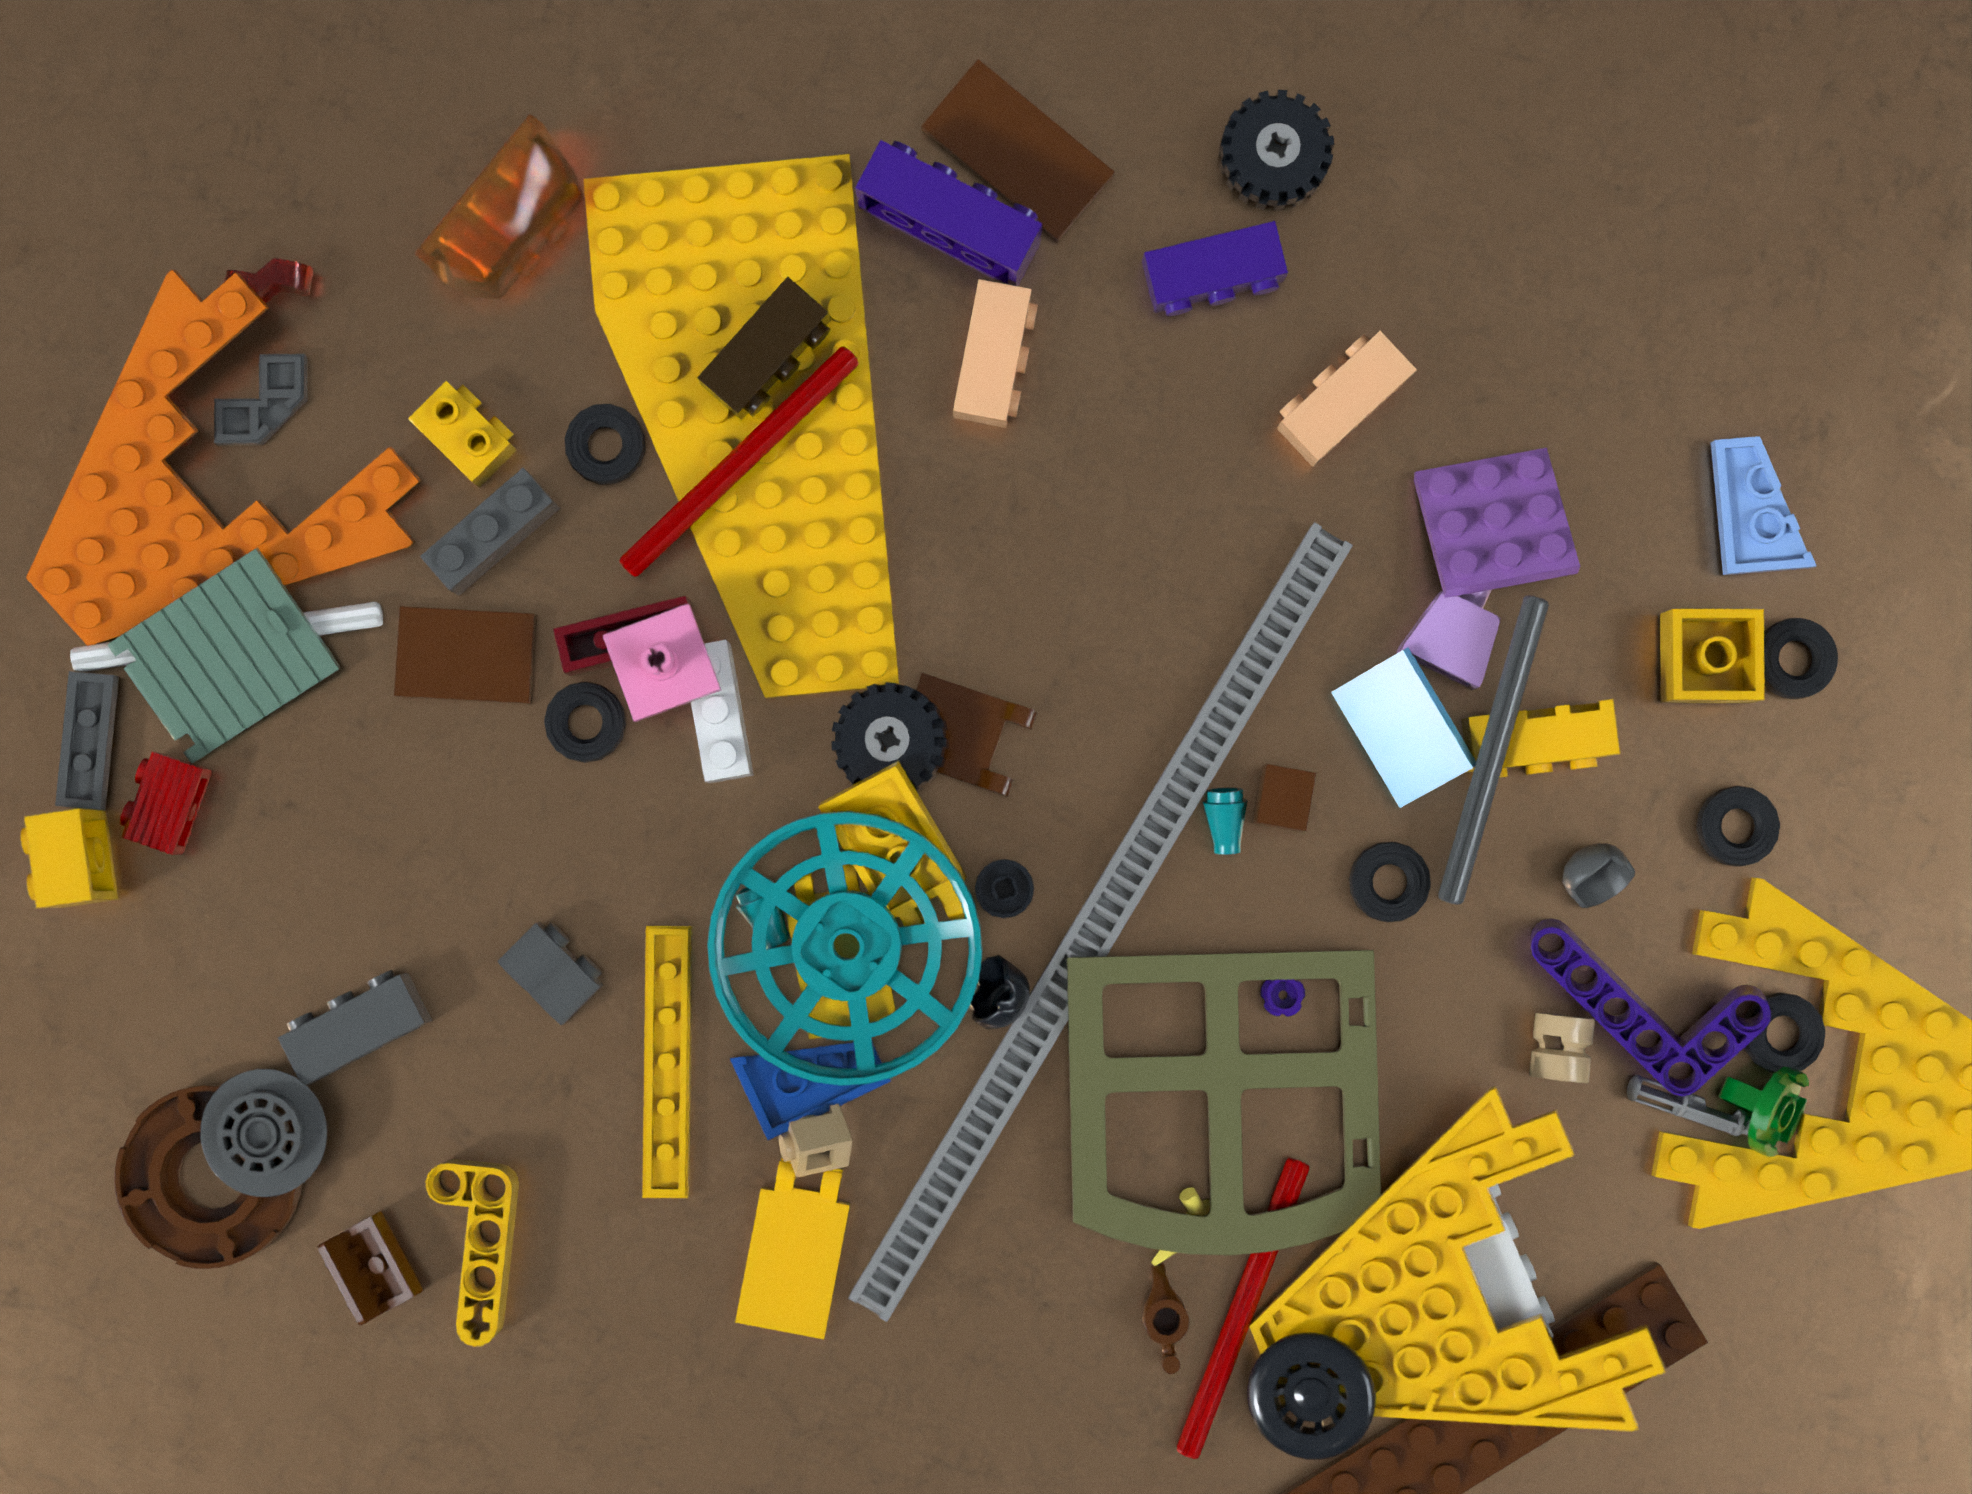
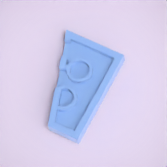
[1711,436,1817,575]

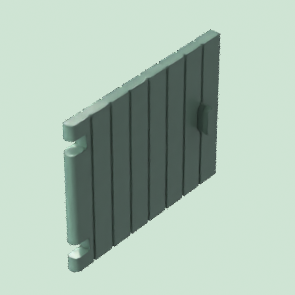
[107,547,341,763]

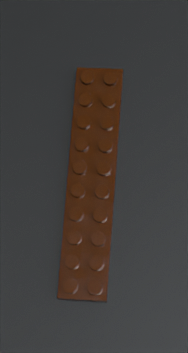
[1279,1262,1708,1494]

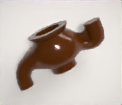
[1143,1262,1189,1374]

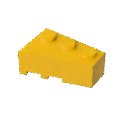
[1461,699,1620,778]

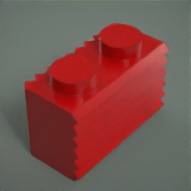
[119,752,213,855]

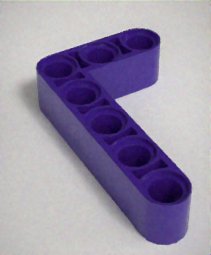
[1531,918,1771,1096]

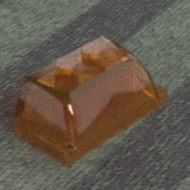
[414,114,583,299]

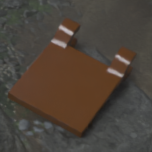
[916,673,1037,797]

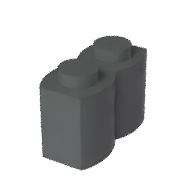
[497,922,603,1026]

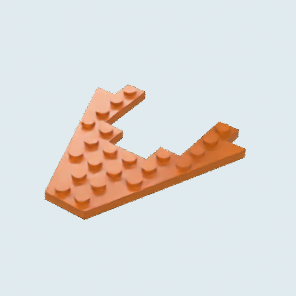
[26,269,421,646]

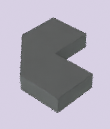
[214,354,308,446]

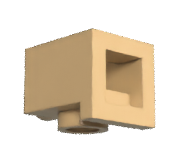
[779,1104,852,1178]

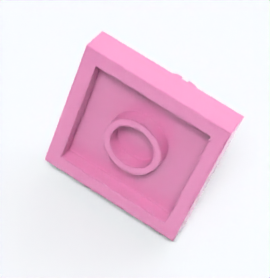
[602,603,722,722]

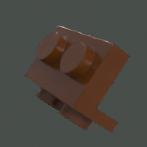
[318,1211,424,1326]

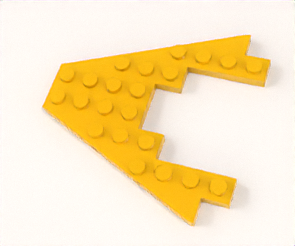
[1651,878,1972,1229]

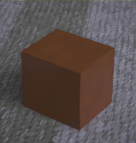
[1252,764,1316,832]

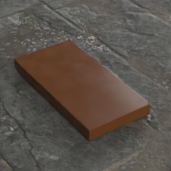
[921,59,1115,243]

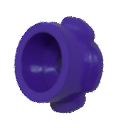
[1260,979,1305,1017]

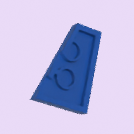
[730,1041,892,1140]

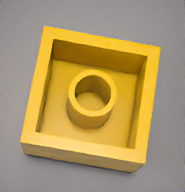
[1660,609,1765,703]
[21,809,118,908]

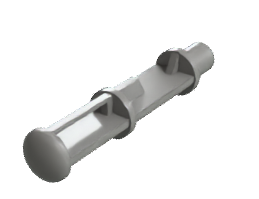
[1627,1075,1751,1136]

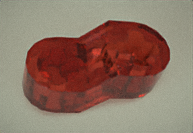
[224,258,314,303]

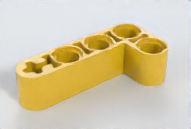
[425,1159,519,1347]

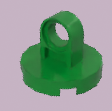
[1718,1067,1809,1157]

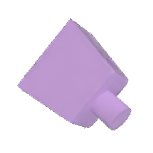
[1396,590,1500,690]

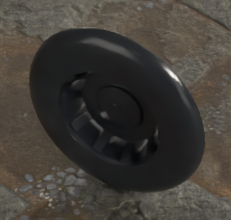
[1247,1333,1376,1460]

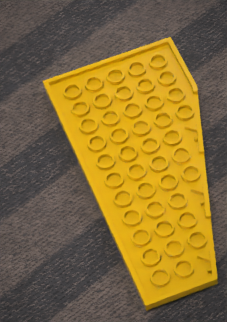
[583,154,900,699]

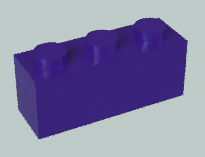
[1142,221,1288,316]

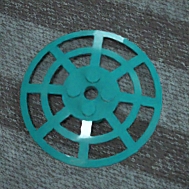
[708,811,982,1086]

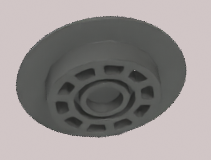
[201,1069,327,1197]

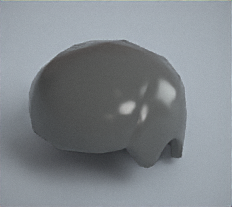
[1562,843,1635,908]

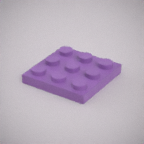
[1414,448,1580,598]

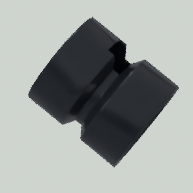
[975,859,1034,918]

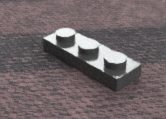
[55,671,119,810]

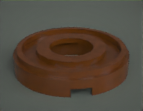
[114,1084,302,1269]

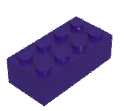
[855,140,1042,286]

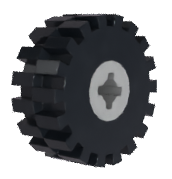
[1219,90,1334,211]
[831,682,949,792]

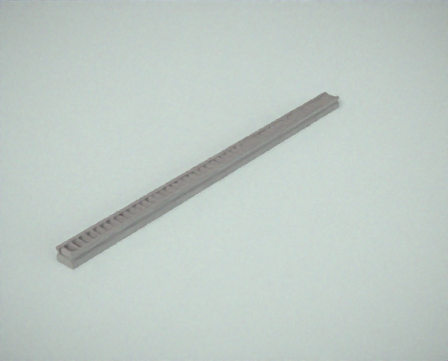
[848,522,1353,1322]

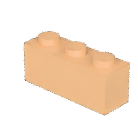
[953,279,1038,428]
[1277,330,1417,467]

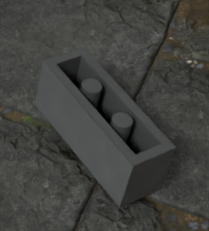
[420,468,560,596]
[278,970,433,1085]

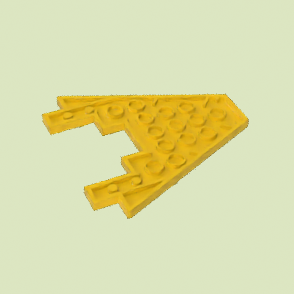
[1249,1086,1665,1431]

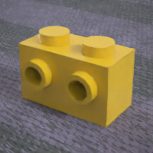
[408,381,517,488]

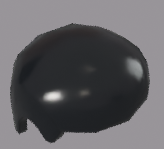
[970,955,1030,1030]

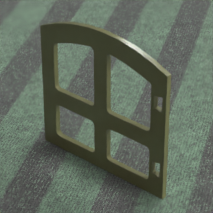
[1066,950,1381,1255]

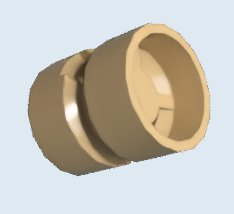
[1529,1013,1595,1083]

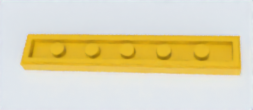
[642,926,692,1198]

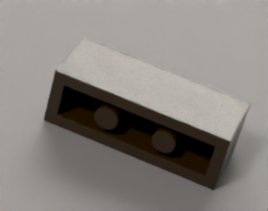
[697,276,831,421]

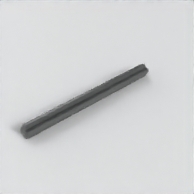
[1438,595,1549,905]

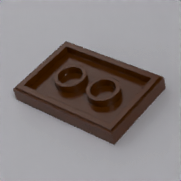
[394,606,537,704]

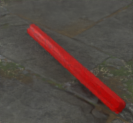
[619,346,859,577]
[1177,1157,1310,1459]

